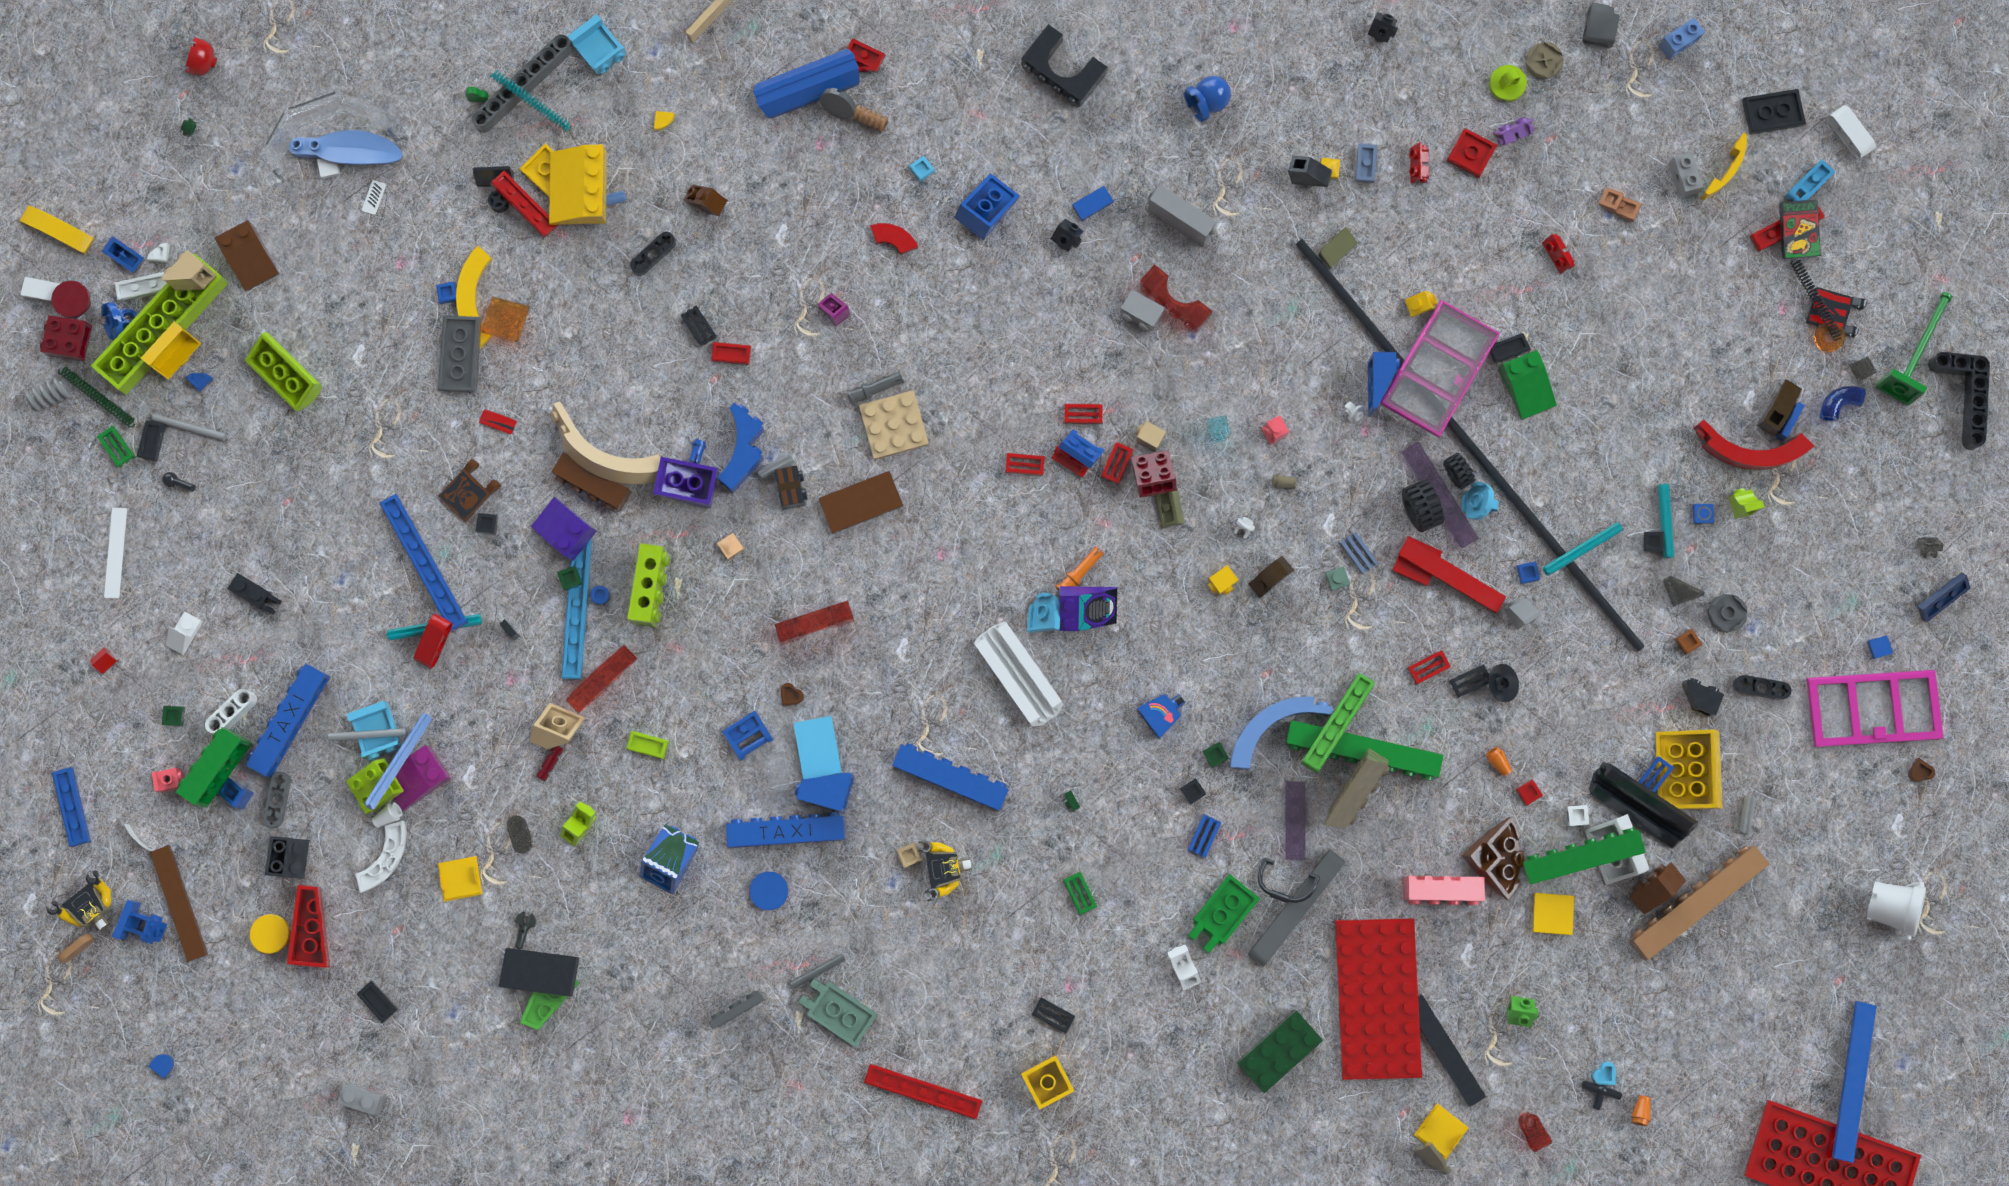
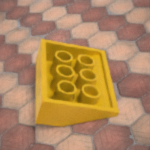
[549,144,607,225]
[1655,729,1723,810]

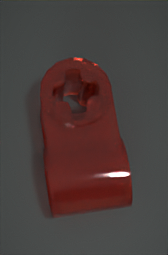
[1518,1112,1552,1153]

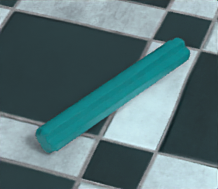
[1658,483,1675,559]

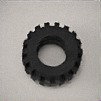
[1402,479,1444,533]

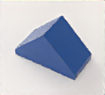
[101,236,144,273]
[218,777,254,809]

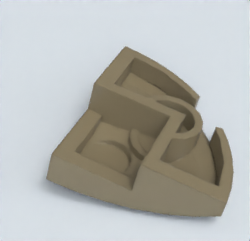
[1413,1142,1452,1174]

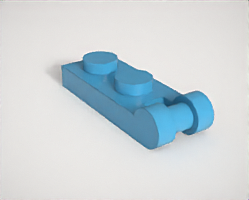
[1784,159,1835,201]

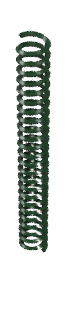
[58,367,136,428]

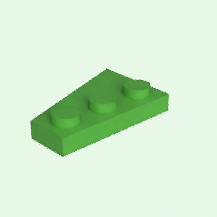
[520,980,581,1030]

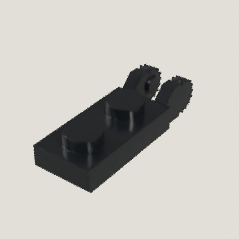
[227,573,282,615]

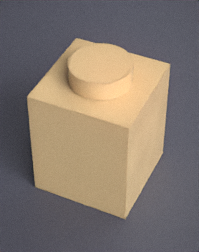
[1135,421,1166,452]

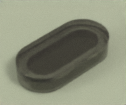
[507,815,533,854]

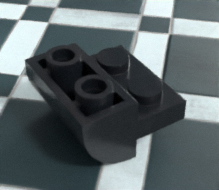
[264,836,309,879]

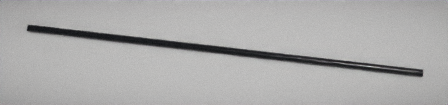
[1295,239,1645,652]

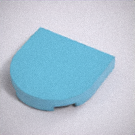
[1027,593,1060,633]

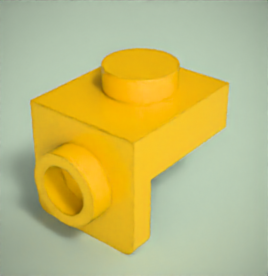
[1405,291,1437,317]

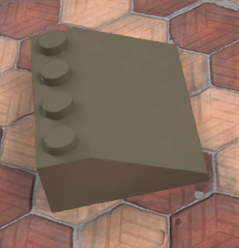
[1325,748,1390,828]

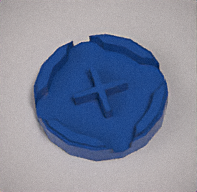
[749,871,789,910]

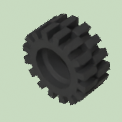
[1443,453,1476,490]

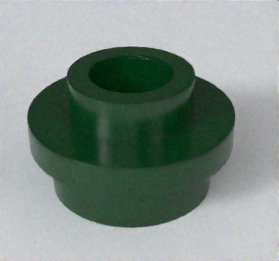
[181,118,197,136]

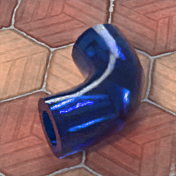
[1819,386,1866,421]

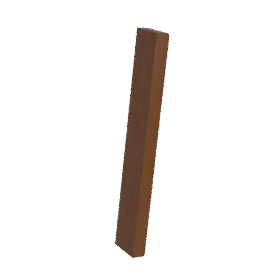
[150,845,208,962]

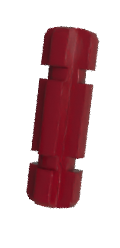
[536,746,564,781]

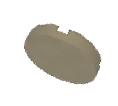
[1526,42,1564,79]

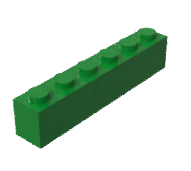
[1523,827,1647,885]

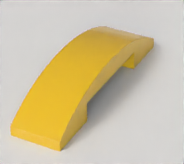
[1700,132,1747,201]
[19,205,95,254]

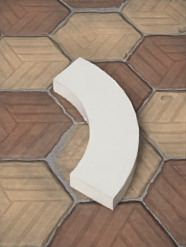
[355,821,406,893]

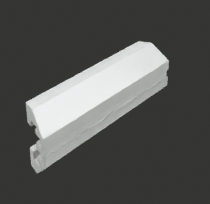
[973,622,1064,727]

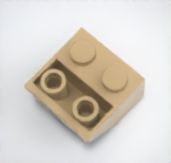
[161,250,217,291]

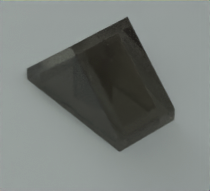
[1663,576,1705,607]

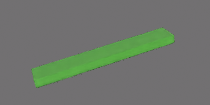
[1301,673,1375,774]

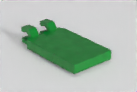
[1187,874,1260,953]

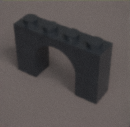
[1021,24,1108,107]

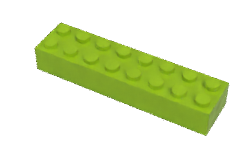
[91,253,229,395]

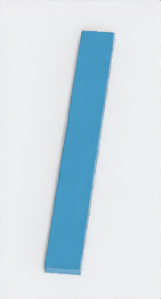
[561,538,592,680]

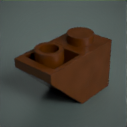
[684,185,728,216]

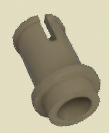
[1272,473,1297,489]

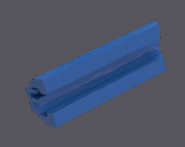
[753,48,860,118]

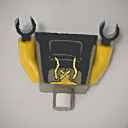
[918,840,972,902]
[46,870,112,931]

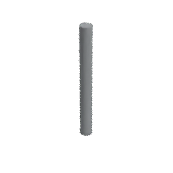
[151,414,227,441]
[328,728,407,741]

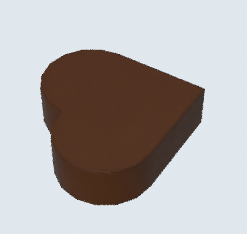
[780,683,804,706]
[1908,758,1935,782]

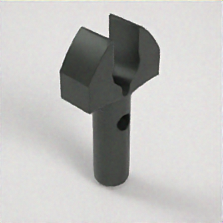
[515,911,537,949]

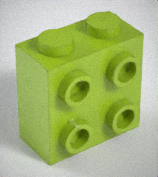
[346,758,404,814]

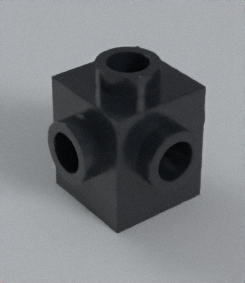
[1367,12,1398,43]
[1050,219,1084,252]

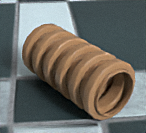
[852,104,888,133]

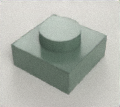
[1325,566,1350,591]

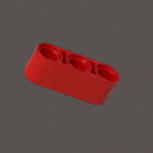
[413,613,453,669]

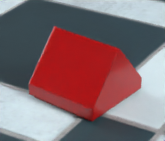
[90,647,117,674]

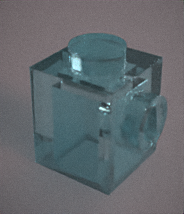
[1206,415,1230,442]

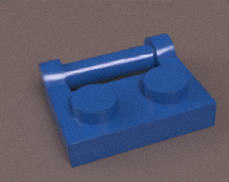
[1058,429,1105,468]
[722,711,774,761]

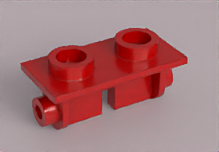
[1409,142,1429,184]
[1542,234,1575,274]
[1051,443,1089,478]

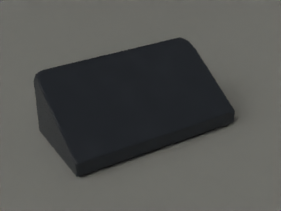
[473,166,514,187]

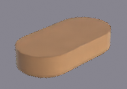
[57,933,94,964]

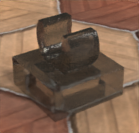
[1917,537,1944,558]

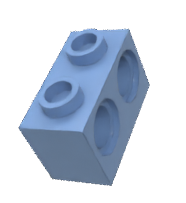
[1659,18,1705,60]

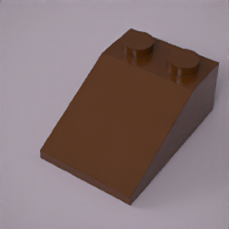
[214,220,279,291]

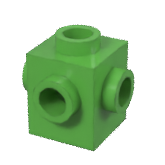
[1507,996,1538,1027]

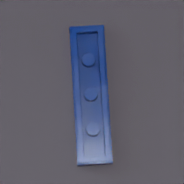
[52,767,91,847]

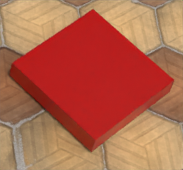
[1446,128,1497,178]
[1392,536,1443,587]

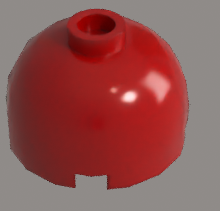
[185,37,217,76]

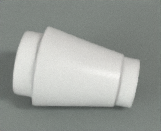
[372,803,403,828]

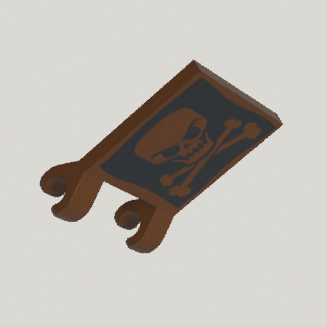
[438,459,501,522]

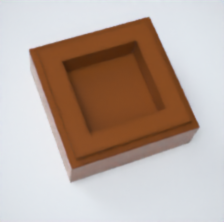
[1674,628,1703,655]

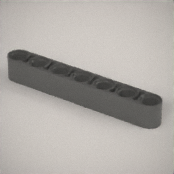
[472,34,573,133]
[1247,849,1346,967]

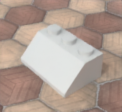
[1584,814,1650,885]

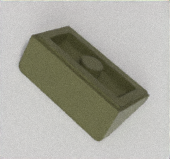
[1318,227,1358,268]
[1155,489,1185,528]

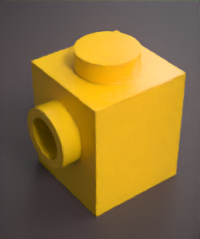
[1207,565,1239,596]

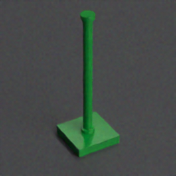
[1875,292,1953,406]

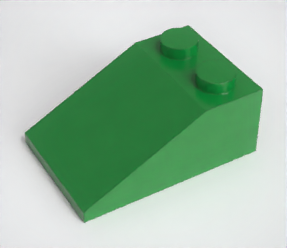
[1498,350,1557,420]

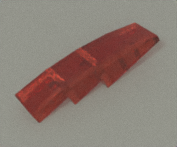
[565,645,637,714]

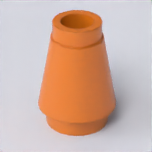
[1485,746,1512,776]
[1631,1095,1651,1126]

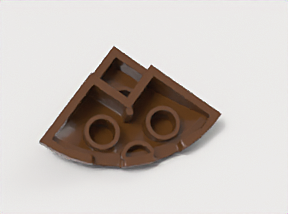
[1462,817,1524,900]

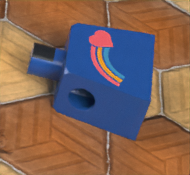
[1137,694,1185,739]

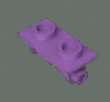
[1493,117,1535,146]

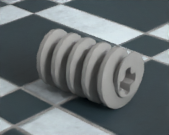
[25,378,71,411]

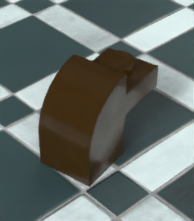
[1248,556,1294,598]

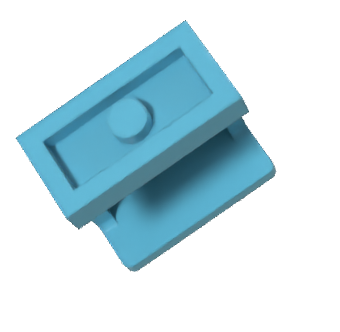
[568,14,627,76]
[347,701,402,761]

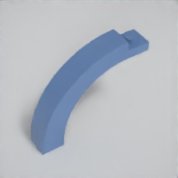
[1229,697,1333,770]

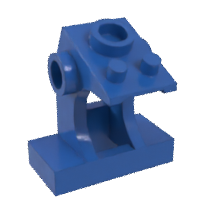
[112,900,168,944]

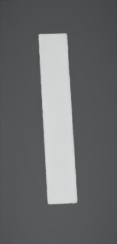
[104,508,127,598]

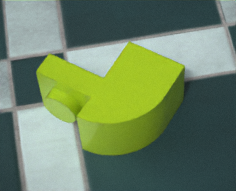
[559,801,596,847]

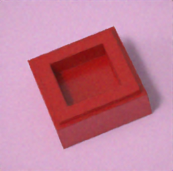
[1516,779,1543,806]

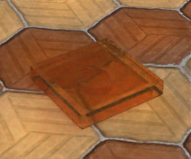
[481,296,529,343]

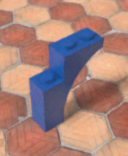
[717,402,765,493]

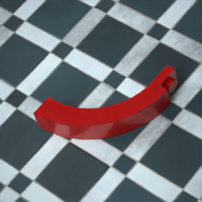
[1693,419,1814,470]

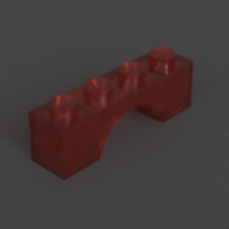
[1139,264,1213,333]
[774,600,855,645]

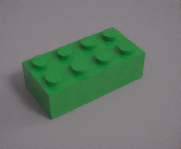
[176,727,253,808]

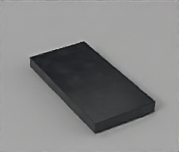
[498,948,580,997]

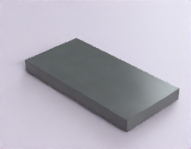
[438,315,482,393]

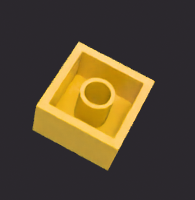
[1021,1054,1074,1110]

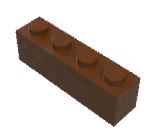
[552,452,632,512]

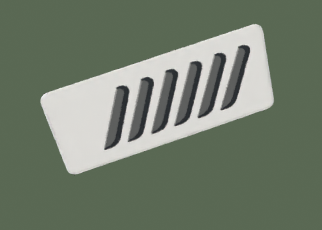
[362,180,386,215]

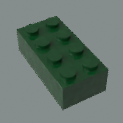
[1236,1010,1323,1094]

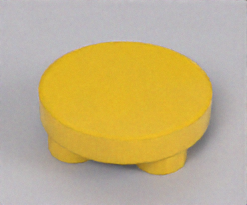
[250,914,291,954]

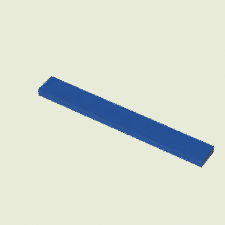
[380,494,469,632]
[1832,1001,1877,1163]

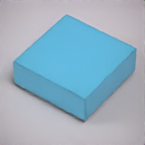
[909,156,935,182]

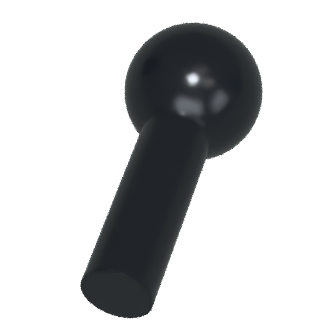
[162,472,196,492]

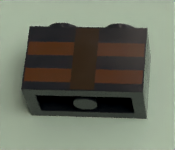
[774,465,808,510]

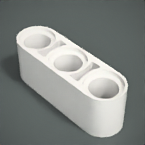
[1827,105,1876,159]
[205,689,257,734]

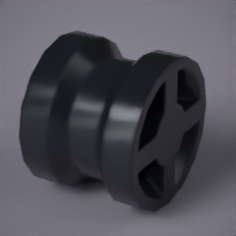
[488,191,509,213]

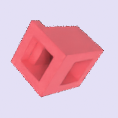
[1261,415,1289,445]
[151,768,185,793]

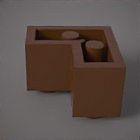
[1629,862,1687,915]

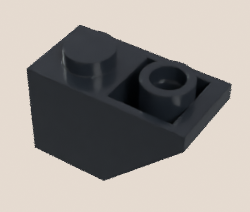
[1288,156,1332,187]
[1681,678,1724,718]

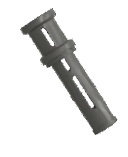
[846,371,904,406]

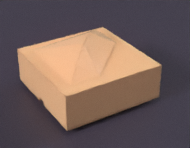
[717,533,744,560]

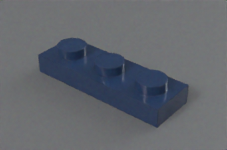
[1917,572,1971,622]

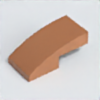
[1599,187,1642,222]

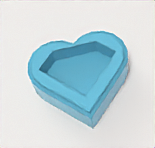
[1591,1062,1616,1085]

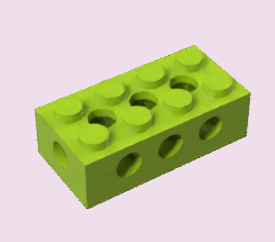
[627,543,670,628]

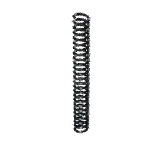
[1790,260,1842,341]

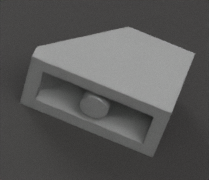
[1505,598,1541,630]

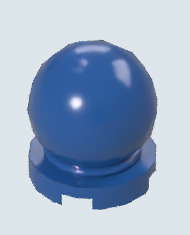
[1183,75,1231,122]

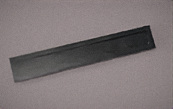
[1418,994,1486,1107]

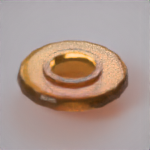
[1814,322,1845,352]

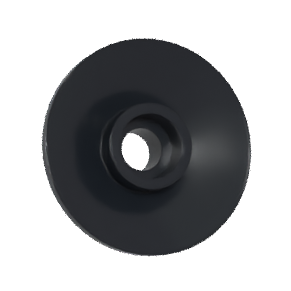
[1488,664,1519,702]

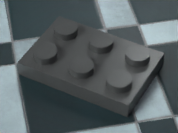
[708,991,768,1029]

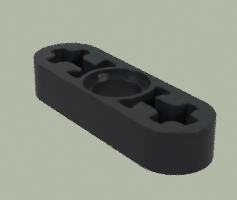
[630,232,676,276]
[1733,675,1792,700]

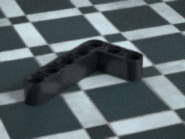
[1928,352,1990,450]

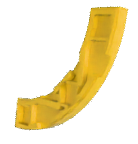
[456,246,493,349]

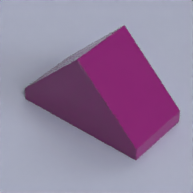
[817,293,850,327]

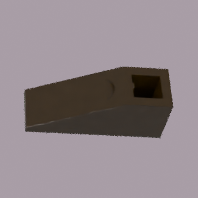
[1756,379,1802,436]

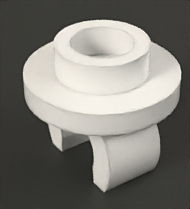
[1344,402,1364,422]
[1234,517,1255,538]

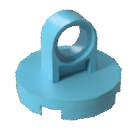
[1461,482,1499,520]

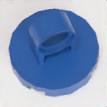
[101,302,138,340]

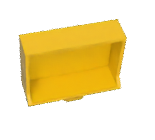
[141,321,202,380]

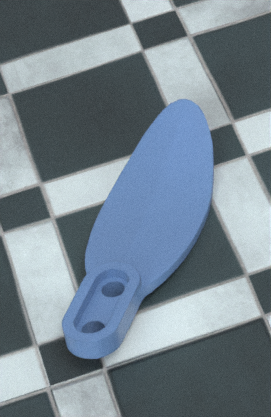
[289,130,402,165]

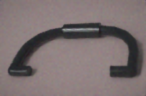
[1257,858,1320,903]

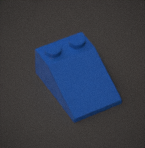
[954,173,1020,240]
[1368,352,1400,417]

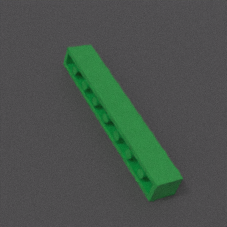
[1284,720,1444,781]

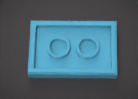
[793,716,842,779]

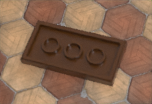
[819,471,903,534]

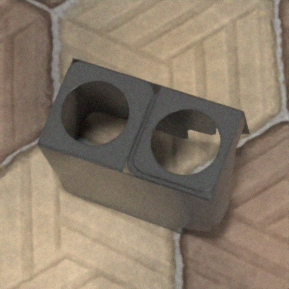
[1582,2,1620,48]

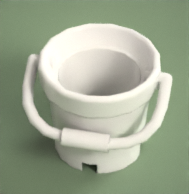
[1867,881,1926,941]

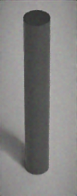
[790,954,845,989]

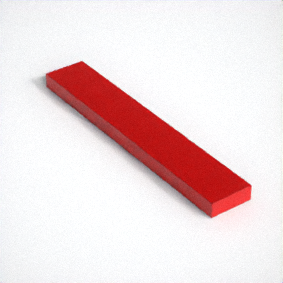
[1397,538,1506,614]
[864,1063,983,1120]

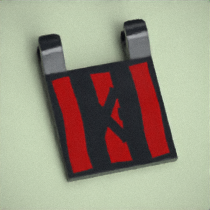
[1806,287,1867,338]

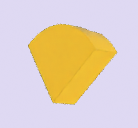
[654,111,675,131]

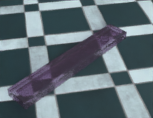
[1402,441,1479,549]

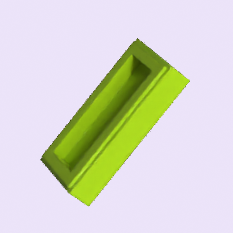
[626,730,669,760]

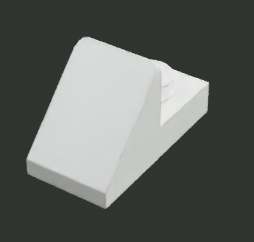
[166,612,203,655]

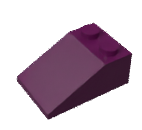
[394,745,452,812]

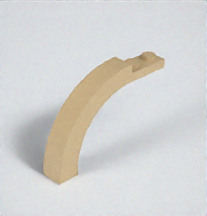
[551,402,660,484]

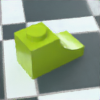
[1728,488,1765,519]

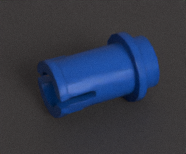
[688,439,707,464]

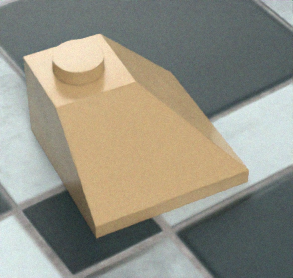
[530,703,585,749]

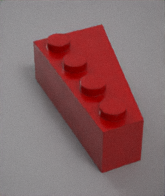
[287,885,330,968]

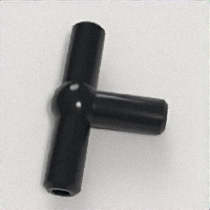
[1582,1081,1622,1110]

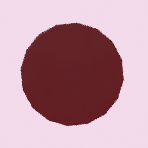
[51,280,91,318]

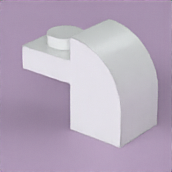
[1167,945,1201,991]

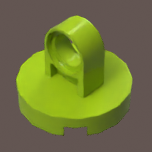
[1488,65,1527,103]

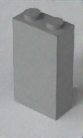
[1147,184,1217,247]

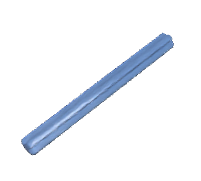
[364,713,432,810]

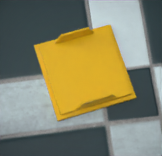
[438,856,482,902]
[1414,1103,1469,1160]

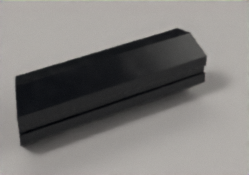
[1589,762,1698,848]

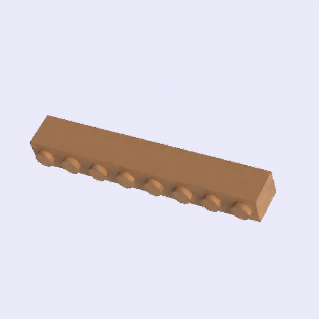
[1629,845,1770,960]

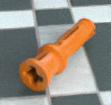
[1055,546,1104,592]

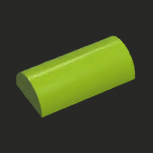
[245,332,322,412]

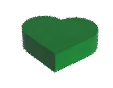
[465,87,489,102]

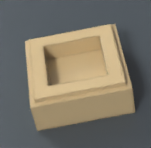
[896,843,922,868]

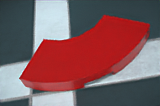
[870,223,918,254]

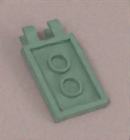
[799,978,877,1048]

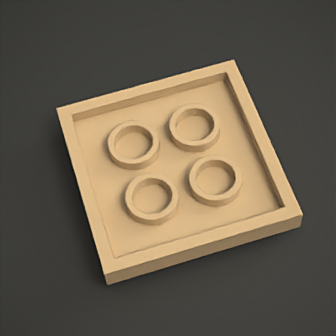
[859,390,929,460]

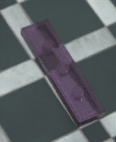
[1285,781,1305,860]

